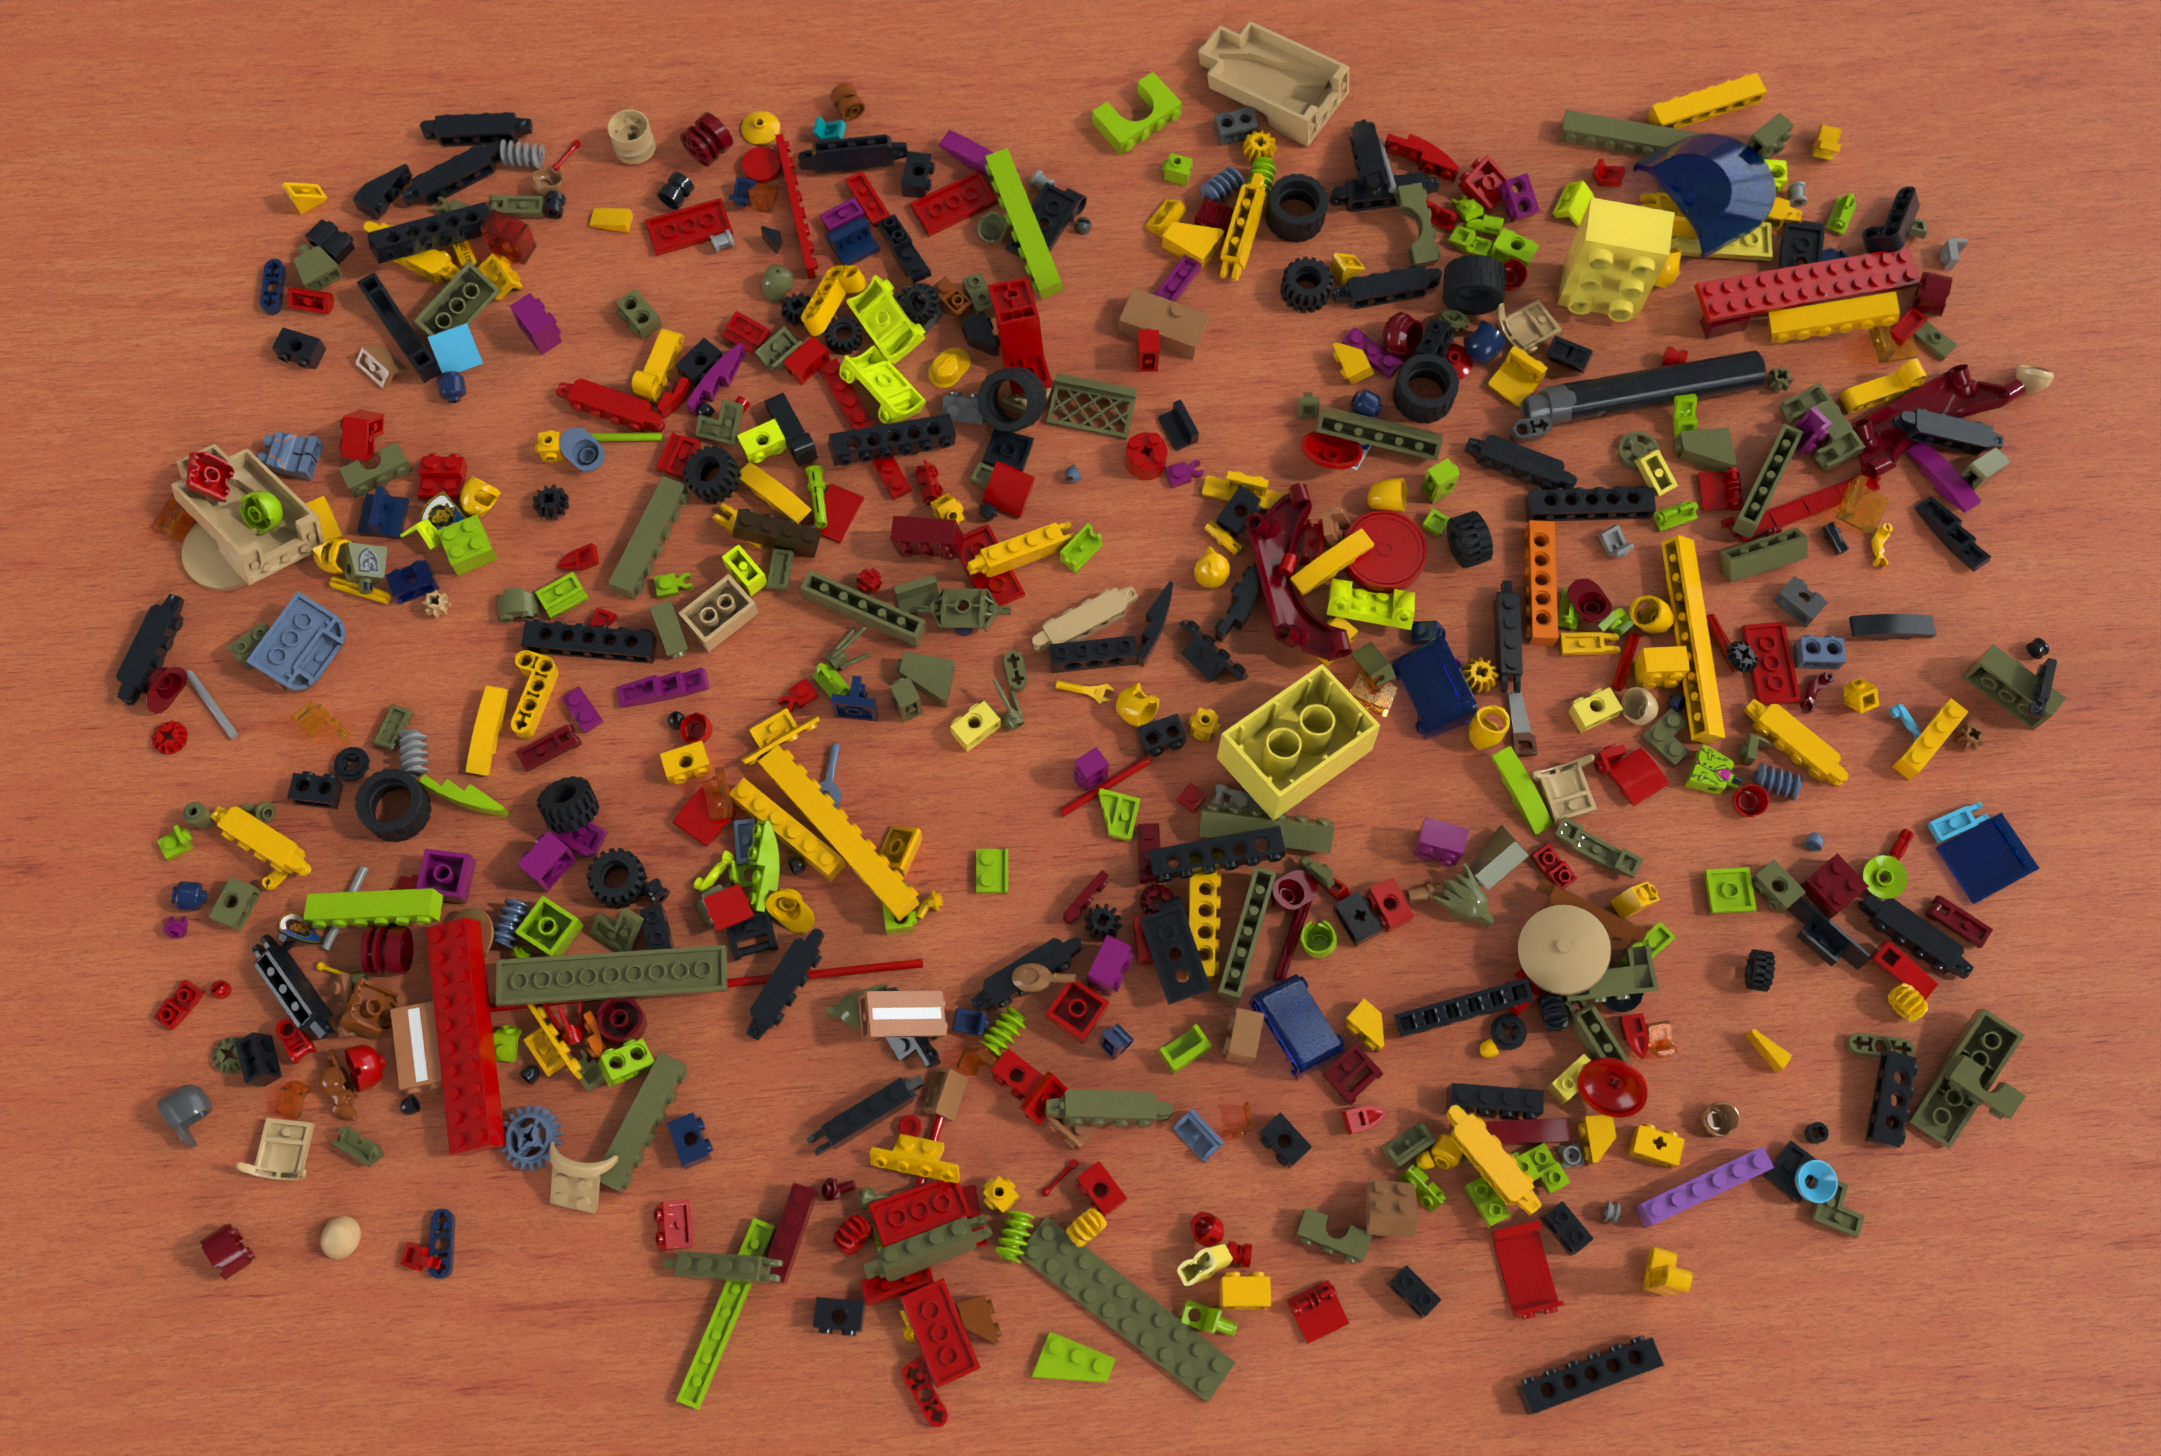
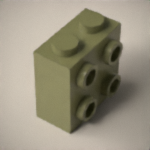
[1741,113,1794,161]

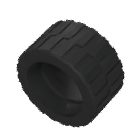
[1265,174,1328,242]
[1443,254,1506,315]
[1393,353,1459,423]
[977,367,1047,432]
[355,769,431,842]

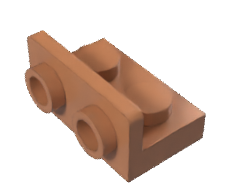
[1322,508,1351,548]
[1045,1116,1098,1150]

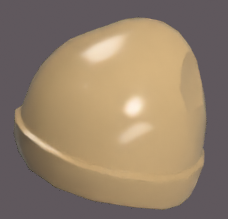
[2015,365,2054,394]
[1621,687,1659,725]
[320,1216,361,1259]

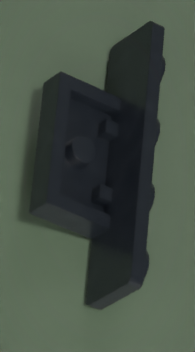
[1180,620,1249,682]
[1788,896,1872,970]
[883,987,941,1068]

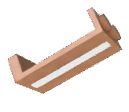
[858,991,948,1042]
[390,1001,443,1096]

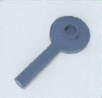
[819,743,841,808]

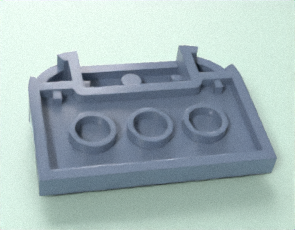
[246,591,346,692]

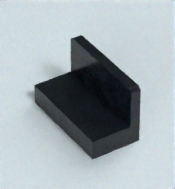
[1158,399,1199,451]

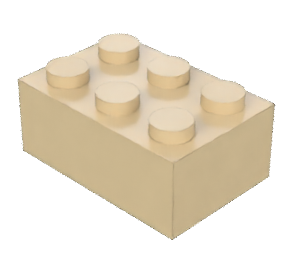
[678,574,759,652]

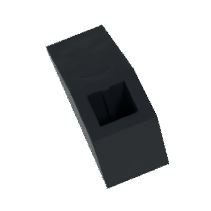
[353,164,413,220]

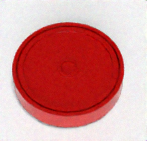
[1344,510,1428,594]

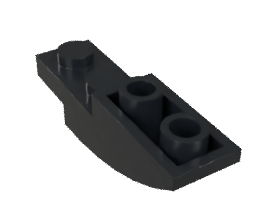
[877,214,931,284]
[1215,561,1259,642]

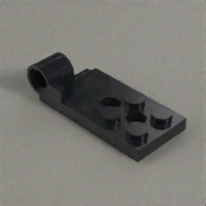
[1006,182,1087,260]
[1778,220,1825,305]
[1139,896,1212,1005]

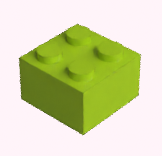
[437,514,498,576]
[515,895,584,956]

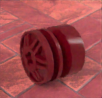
[680,112,734,167]
[360,926,414,975]

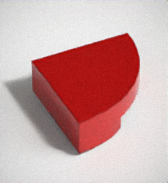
[588,607,618,627]

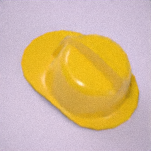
[928,347,971,388]
[766,888,815,933]

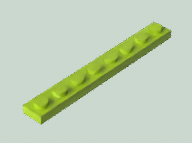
[676,1218,776,1410]

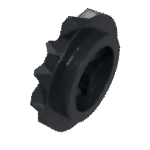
[1726,640,1758,673]
[334,747,370,781]
[1490,1014,1527,1050]

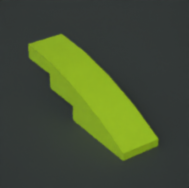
[1491,746,1554,836]
[419,774,509,817]

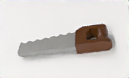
[1508,692,1537,758]

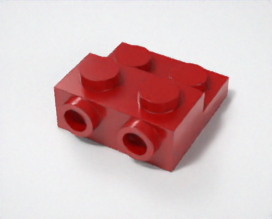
[1457,155,1513,212]
[417,453,467,500]

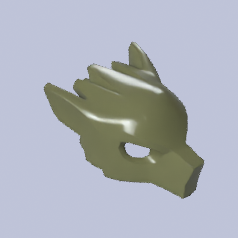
[1433,863,1495,928]
[826,983,888,1031]

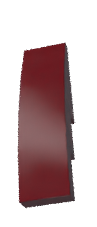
[1484,1118,1571,1146]

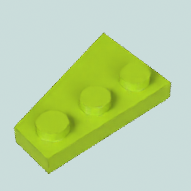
[1032,1332,1116,1383]

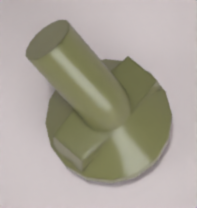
[242,802,276,823]
[859,1186,892,1210]

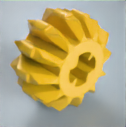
[1243,130,1277,162]
[1461,657,1498,694]
[1887,983,1928,1022]
[1066,1208,1107,1247]

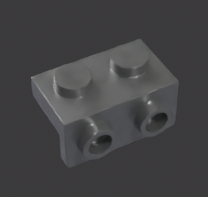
[942,391,983,425]

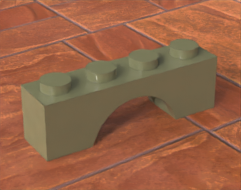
[1394,182,1440,267]

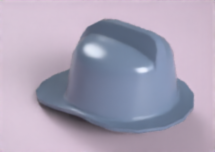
[559,427,605,472]

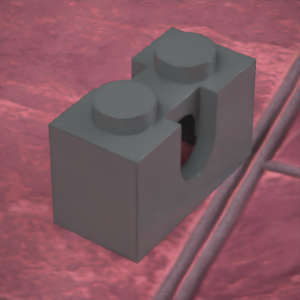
[1773,576,1828,627]

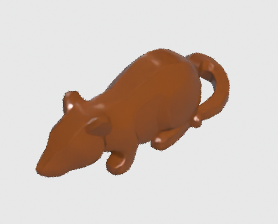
[319,1049,358,1121]

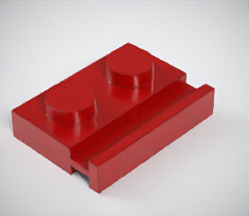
[721,311,771,357]
[656,432,701,480]

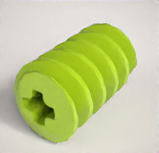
[1247,157,1276,202]
[979,1006,1026,1057]
[994,1210,1036,1264]

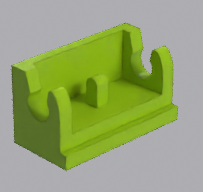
[1060,523,1103,574]

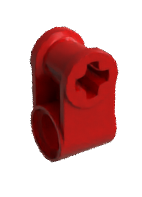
[275,1019,317,1064]

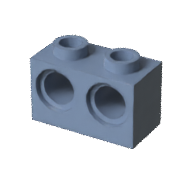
[1794,635,1846,670]

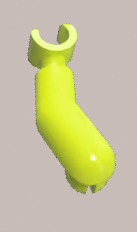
[693,850,735,893]

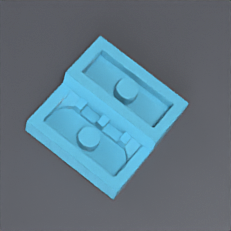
[428,323,483,373]

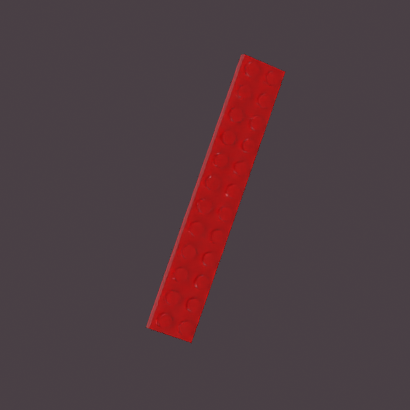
[1694,247,1921,323]

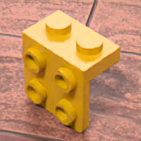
[1488,346,1548,407]

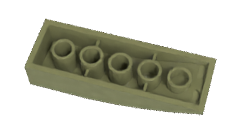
[1908,1009,2025,1149]

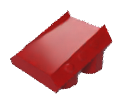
[186,451,235,502]

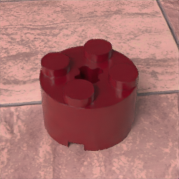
[1912,271,1952,317]
[597,997,648,1047]
[199,1223,256,1280]

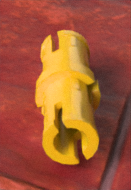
[1204,520,1244,557]

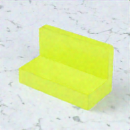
[1553,180,1594,226]

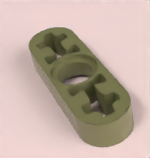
[1845,1033,1915,1058]

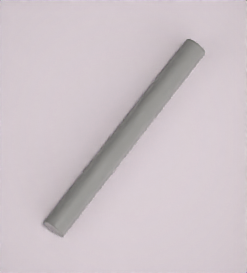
[1379,139,1397,193]
[186,670,239,739]
[321,866,369,951]

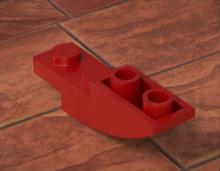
[1384,133,1459,182]

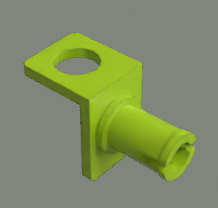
[1180,1300,1237,1337]

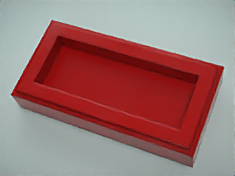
[1885,306,1928,347]

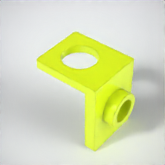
[400,519,442,550]

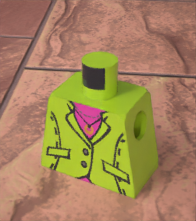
[1685,744,1742,795]

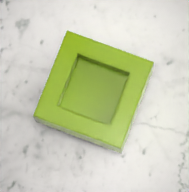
[1421,508,1450,538]

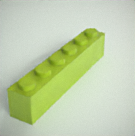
[303,888,443,929]

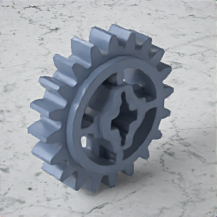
[501,1105,564,1170]

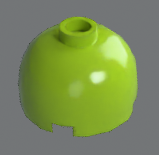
[239,490,283,534]

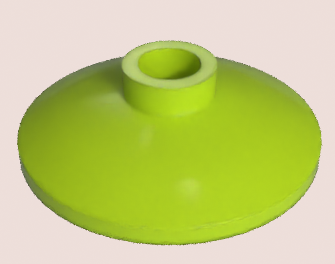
[1862,855,1908,899]

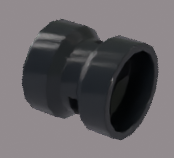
[542,191,566,219]

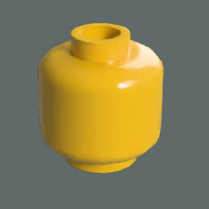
[1430,1133,1463,1169]

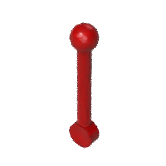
[552,140,581,171]
[1041,1159,1078,1197]

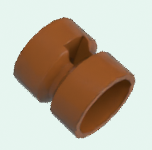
[830,82,865,121]

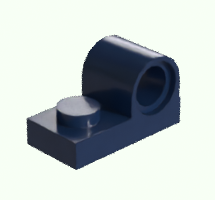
[1099,1024,1134,1060]

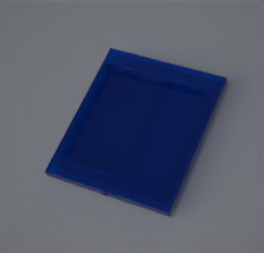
[1936,812,2040,904]

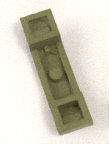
[1554,816,1643,878]

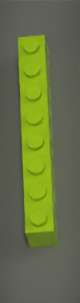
[984,147,1064,299]

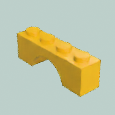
[1892,698,1969,780]

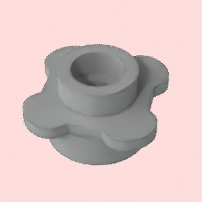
[1558,1144,1584,1169]

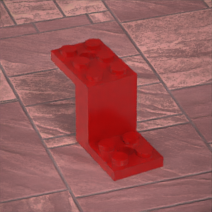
[988,277,1053,395]

